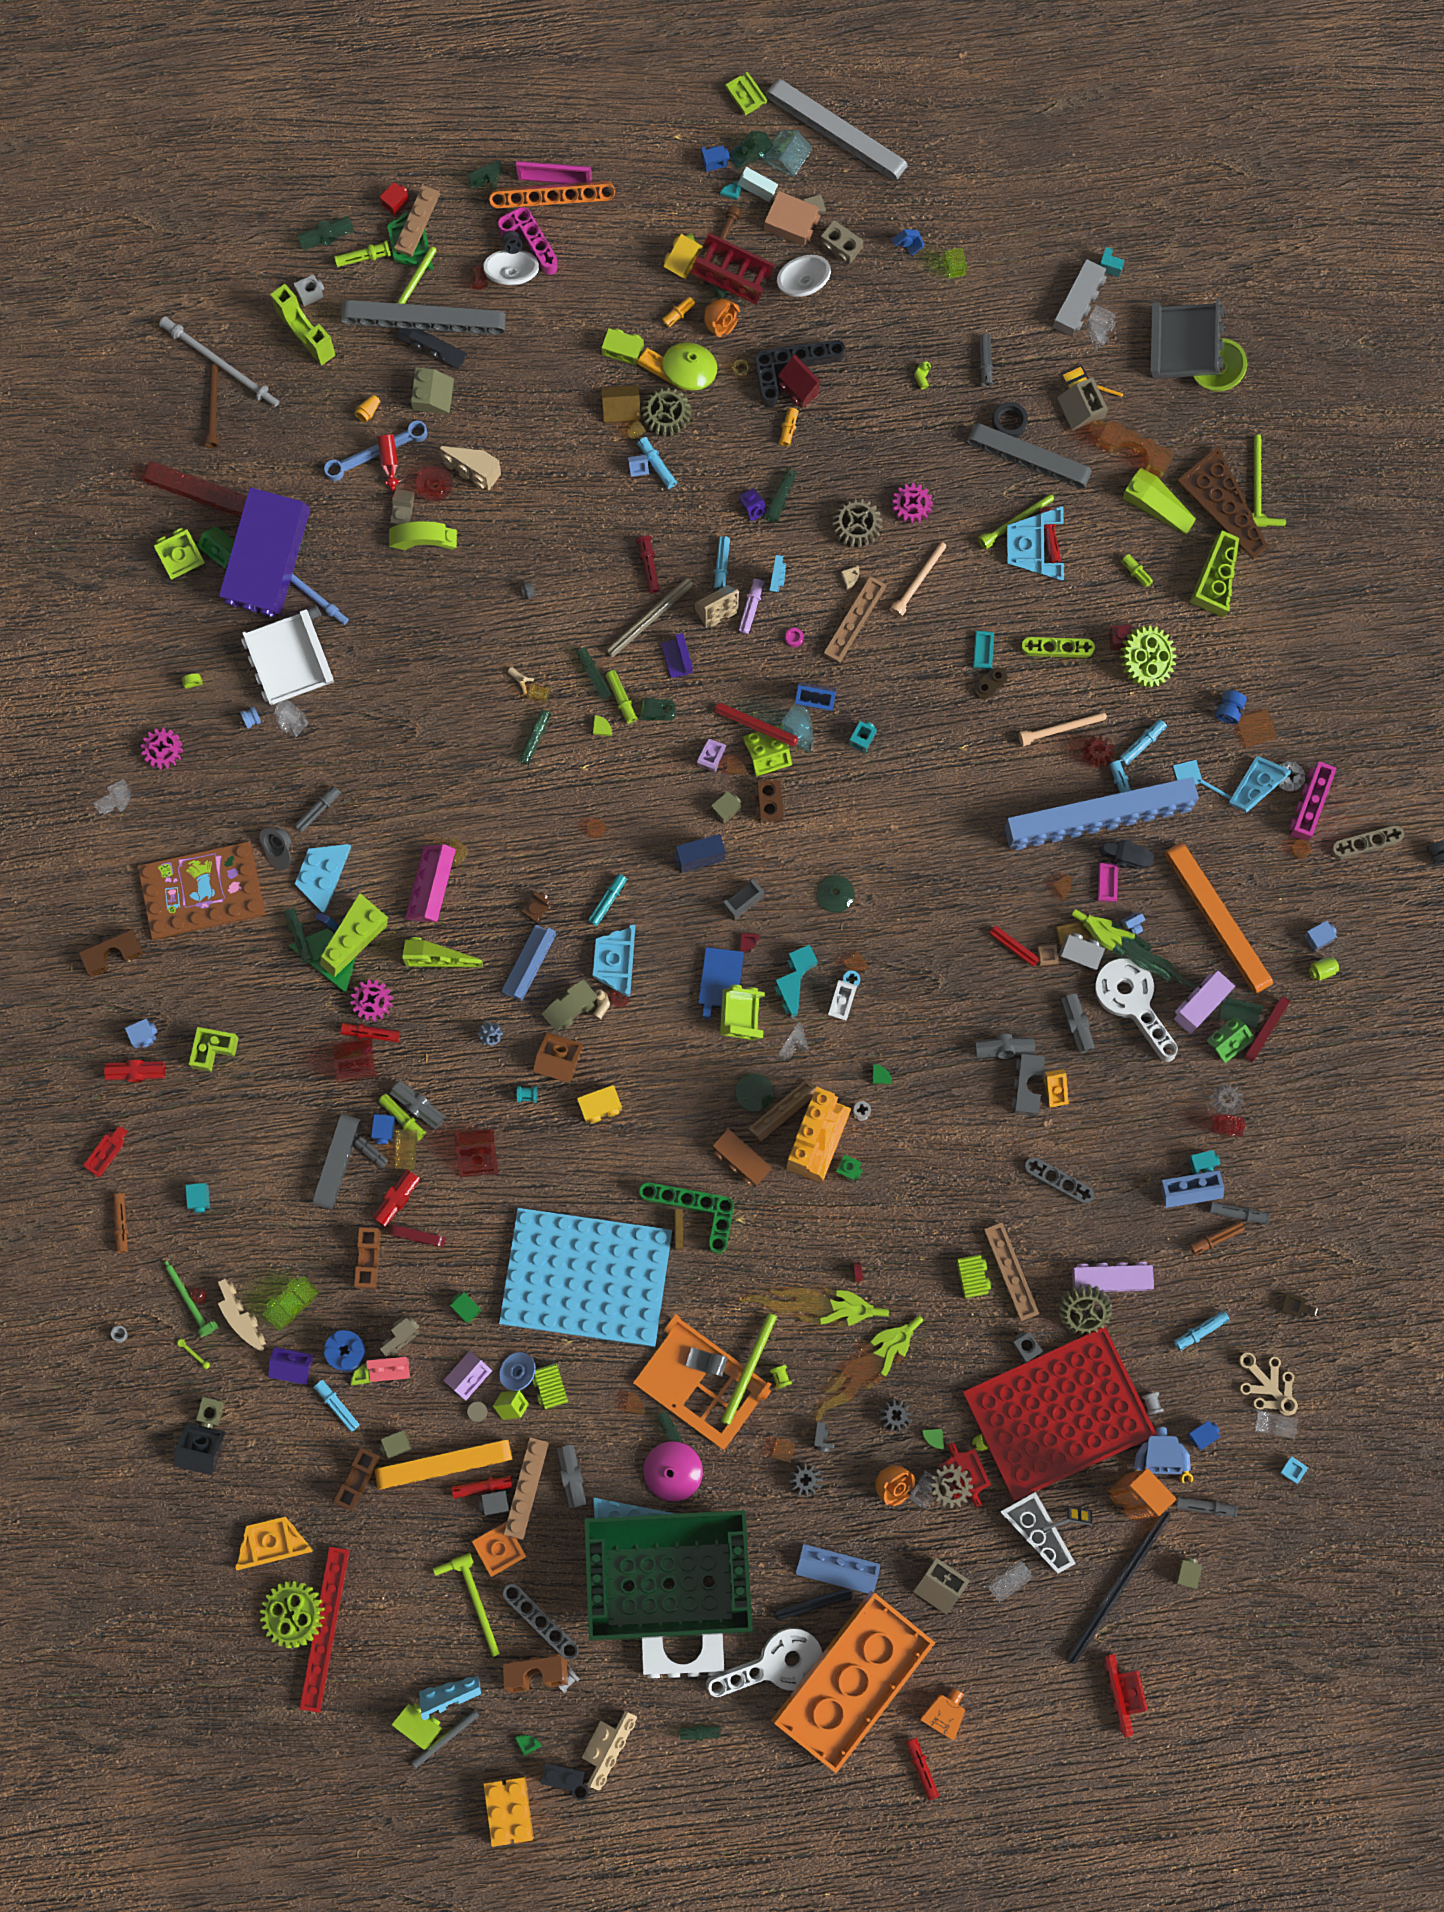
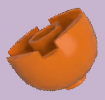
[704,299,740,337]
[875,1465,915,1506]

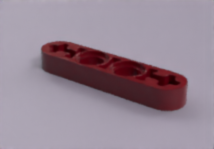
[1244,996,1290,1063]

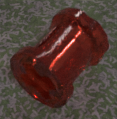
[471,266,488,290]

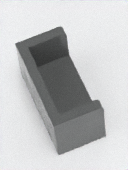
[723,878,765,921]

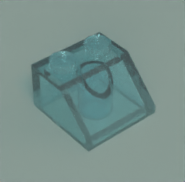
[781,704,814,754]

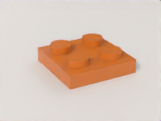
[472,1522,526,1577]

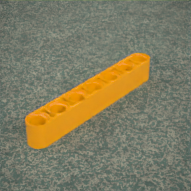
[374,1440,513,1490]

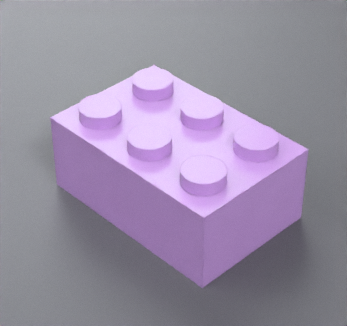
[1174,971,1235,1035]

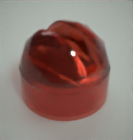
[190,1288,207,1304]

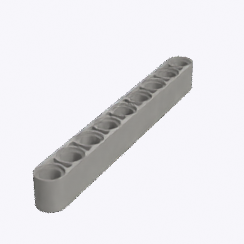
[766,79,908,181]

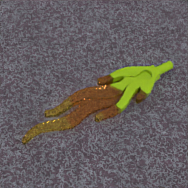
[816,1315,924,1422]

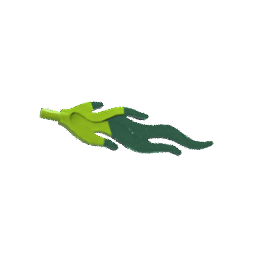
[1072,909,1198,988]

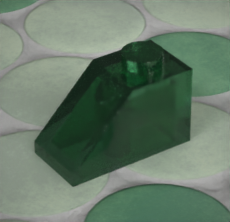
[729,131,773,169]

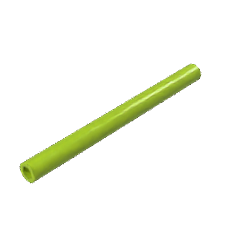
[721,1313,777,1425]

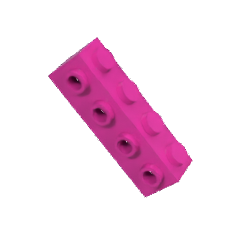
[1289,761,1337,842]

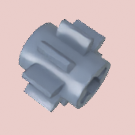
[477,1021,503,1046]

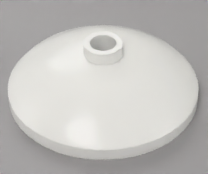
[484,250,539,286]
[777,255,831,297]

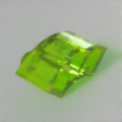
[263,1275,319,1331]

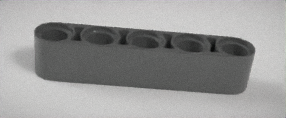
[313,1114,361,1210]
[503,1584,579,1660]

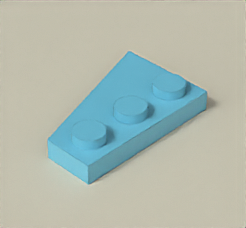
[770,555,786,592]
[1229,756,1291,813]
[419,1676,481,1720]

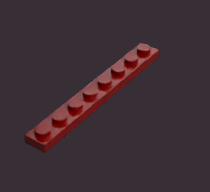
[300,1547,350,1713]

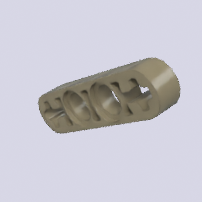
[1331,826,1404,859]

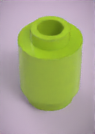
[1309,957,1339,981]

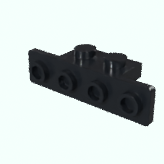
[395,328,467,370]

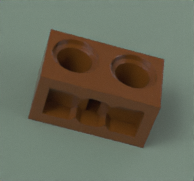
[754,780,784,823]

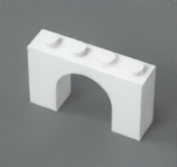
[642,1634,724,1678]

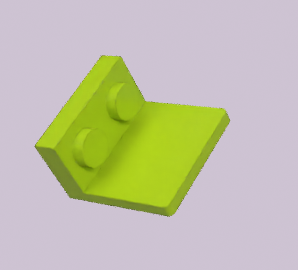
[743,725,792,776]

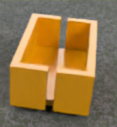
[484,1776,534,1847]

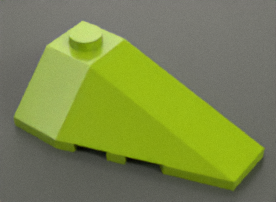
[403,937,483,967]

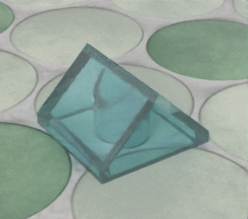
[763,130,812,177]

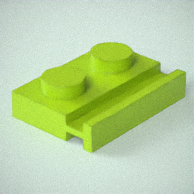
[726,72,767,116]

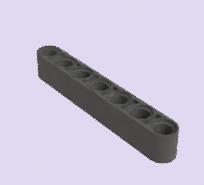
[967,423,1092,489]

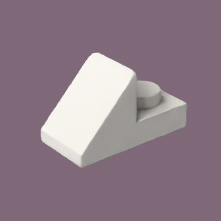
[828,980,857,1020]

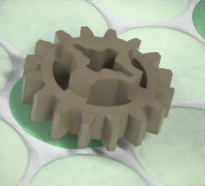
[929,1464,973,1509]

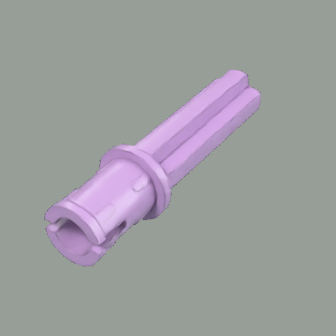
[738,579,765,634]

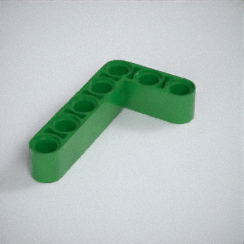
[640,1183,734,1255]

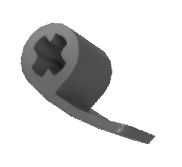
[686,1347,728,1377]

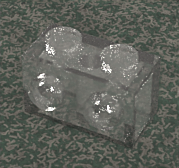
[274,699,309,737]

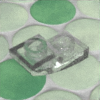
[988,1560,1033,1603]

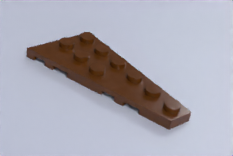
[1177,446,1267,560]

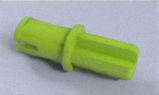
[1121,554,1153,587]

